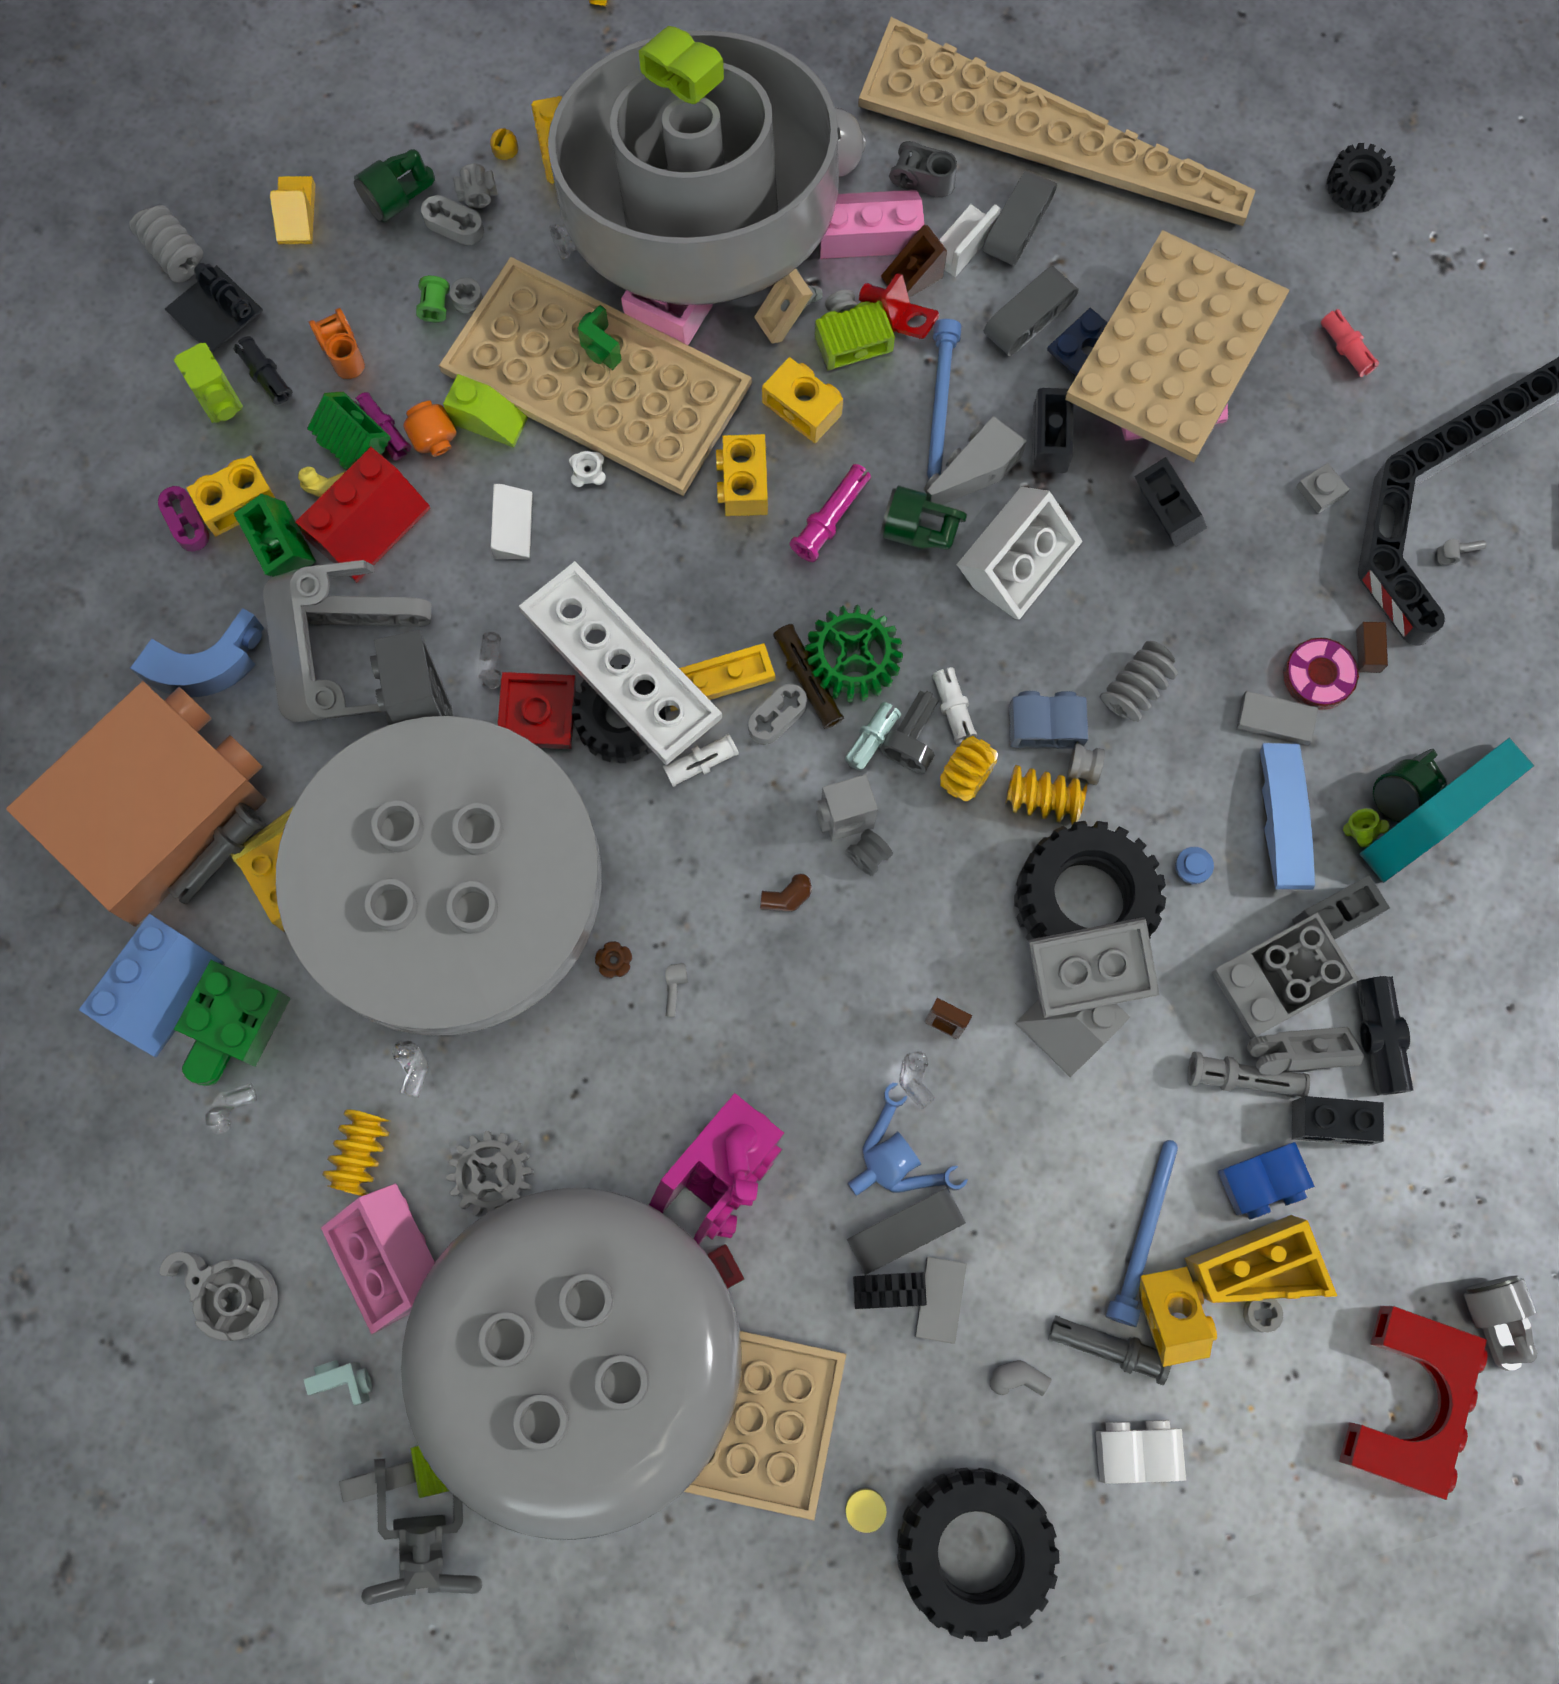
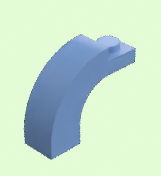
[130,608,264,697]

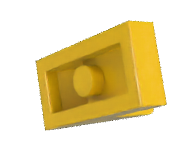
[270,176,315,244]

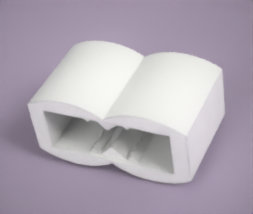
[1095,1420,1186,1484]

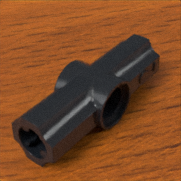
[1357,976,1414,1095]

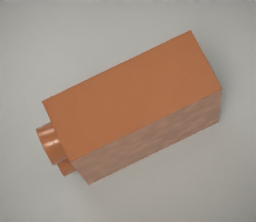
[6,681,267,927]

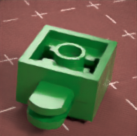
[173,960,291,1086]

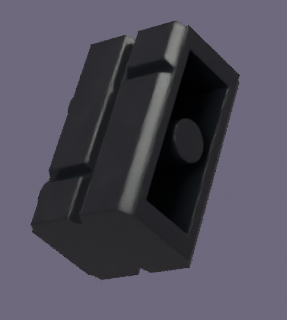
[1032,388,1074,473]

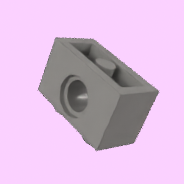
[816,774,878,841]

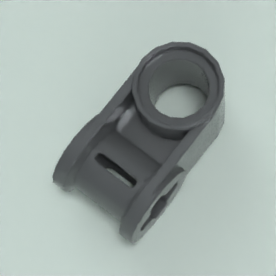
[889,141,957,198]

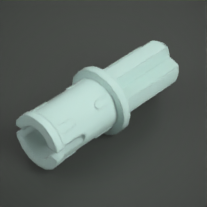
[845,702,901,771]

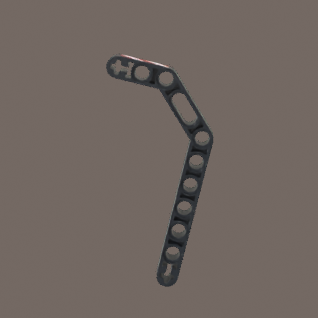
[1358,357,1559,646]

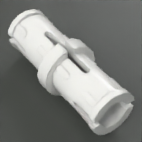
[932,667,977,744]
[663,733,739,787]

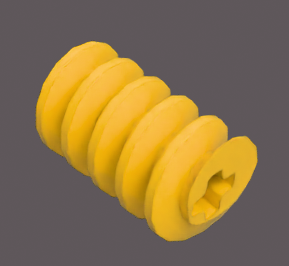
[1005,765,1087,825]
[322,1109,390,1196]

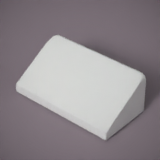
[491,484,533,560]

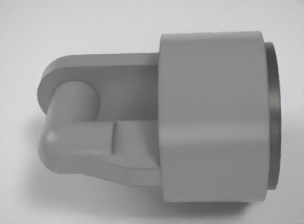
[1464,1275,1537,1371]

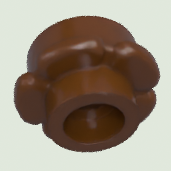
[595,941,632,978]

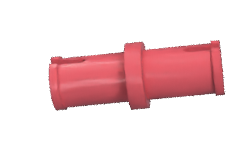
[1321,309,1379,377]

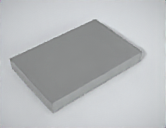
[1028,917,1160,1018]

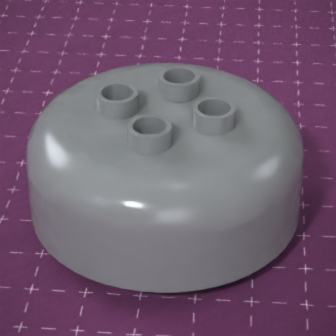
[548,31,839,305]
[401,1188,742,1540]

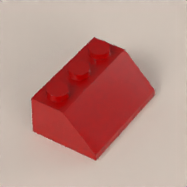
[295,447,431,583]

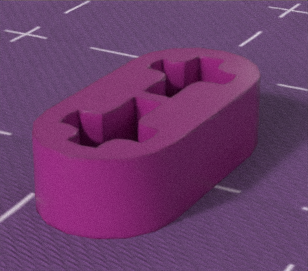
[158,486,210,552]

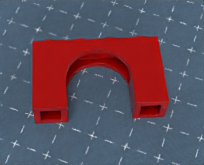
[1339,1306,1488,1500]

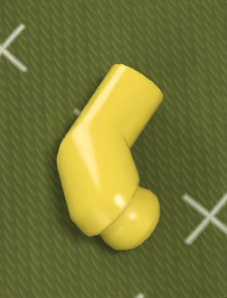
[298,467,346,497]

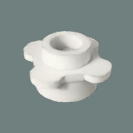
[569,451,606,487]

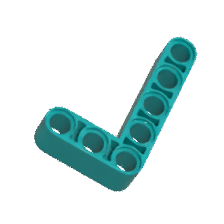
[1359,737,1535,883]

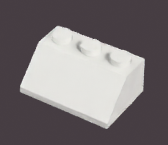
[956,487,1083,620]

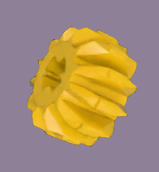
[940,736,998,802]

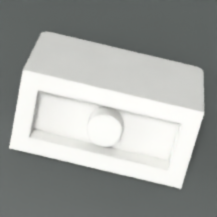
[940,204,1001,277]

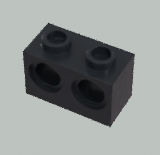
[1134,457,1207,547]
[1292,1096,1384,1146]

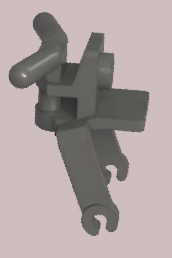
[361,1458,482,1605]

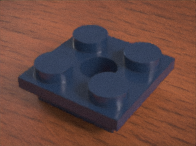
[1047,307,1108,376]

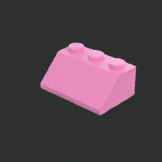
[819,190,925,259]
[321,1183,435,1334]

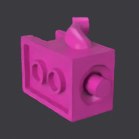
[649,1093,784,1244]

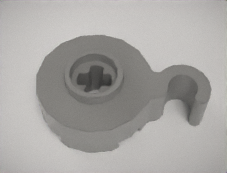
[159,1252,278,1341]

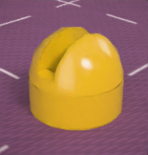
[490,128,518,160]

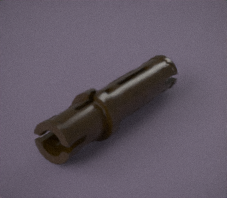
[773,624,844,729]

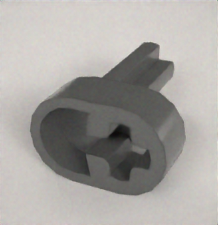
[880,691,939,773]

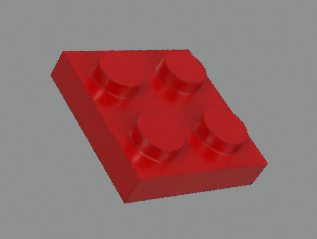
[498,672,577,749]

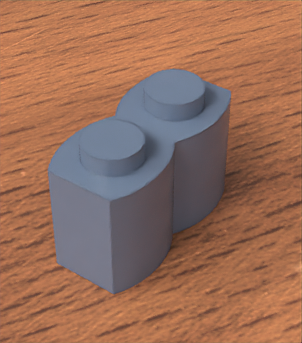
[1009,691,1088,749]

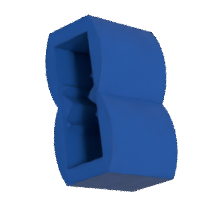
[1217,1142,1315,1220]

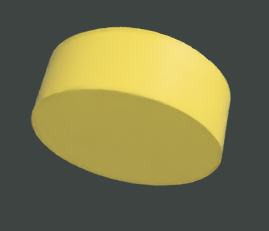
[845,1488,887,1533]

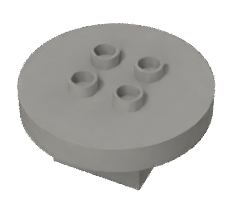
[275,716,602,1036]

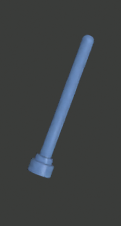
[927,319,962,479]
[1106,1140,1178,1327]

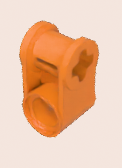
[309,308,365,379]

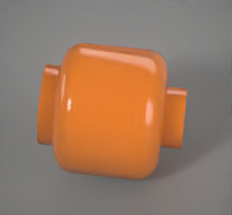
[403,401,457,457]

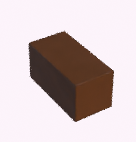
[1356,622,1388,673]

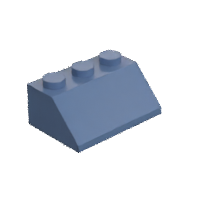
[79,914,224,1057]

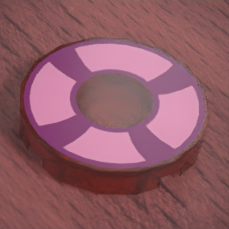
[1283,638,1359,710]

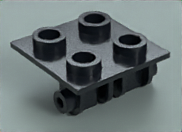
[165,263,263,353]

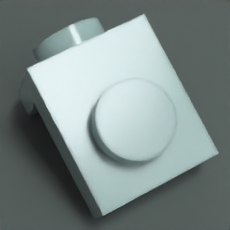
[303,1360,372,1406]

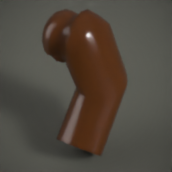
[760,874,812,912]

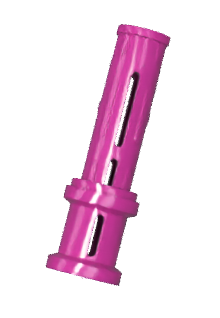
[789,464,871,562]

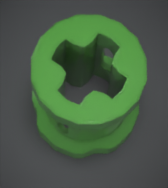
[416,275,450,323]

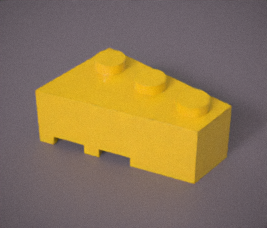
[1184,1215,1337,1303]

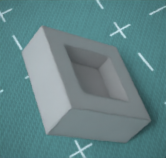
[1296,463,1350,514]

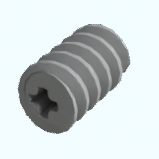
[129,205,203,283]
[1100,640,1178,722]

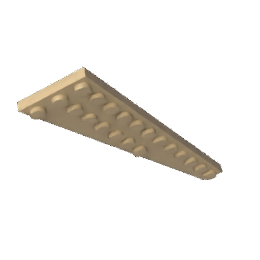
[858,17,1256,226]

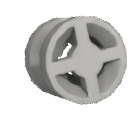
[1067,743,1105,785]

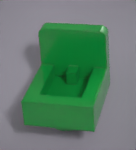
[577,305,622,370]

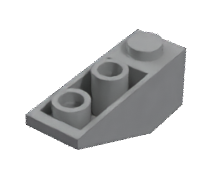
[924,416,1026,505]

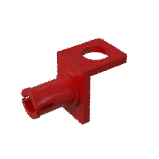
[859,273,939,339]

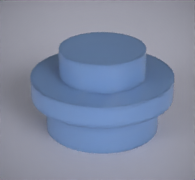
[1175,847,1214,884]

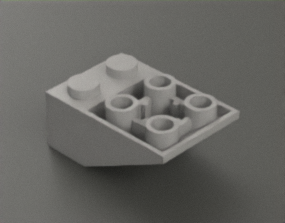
[1212,912,1359,1039]

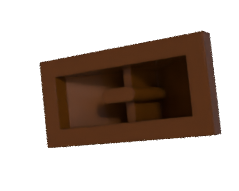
[881,225,947,298]

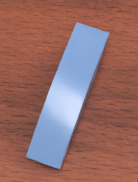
[1260,743,1315,890]

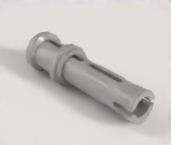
[1188,1051,1310,1097]

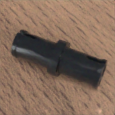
[233,336,293,405]

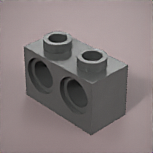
[1292,875,1390,940]

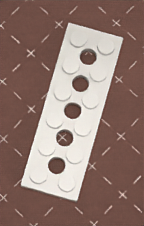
[519,561,722,765]

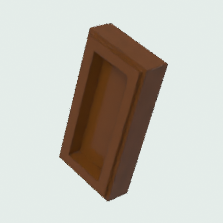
[925,997,973,1039]

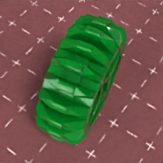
[805,604,903,703]

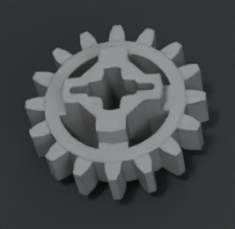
[446,1131,534,1217]

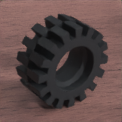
[1326,143,1396,212]
[853,1272,927,1309]

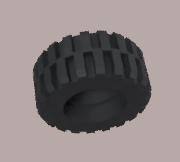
[1014,821,1166,940]
[897,1467,1060,1642]

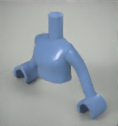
[848,1083,968,1196]

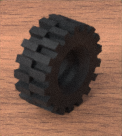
[572,665,667,763]

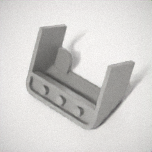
[263,560,381,722]

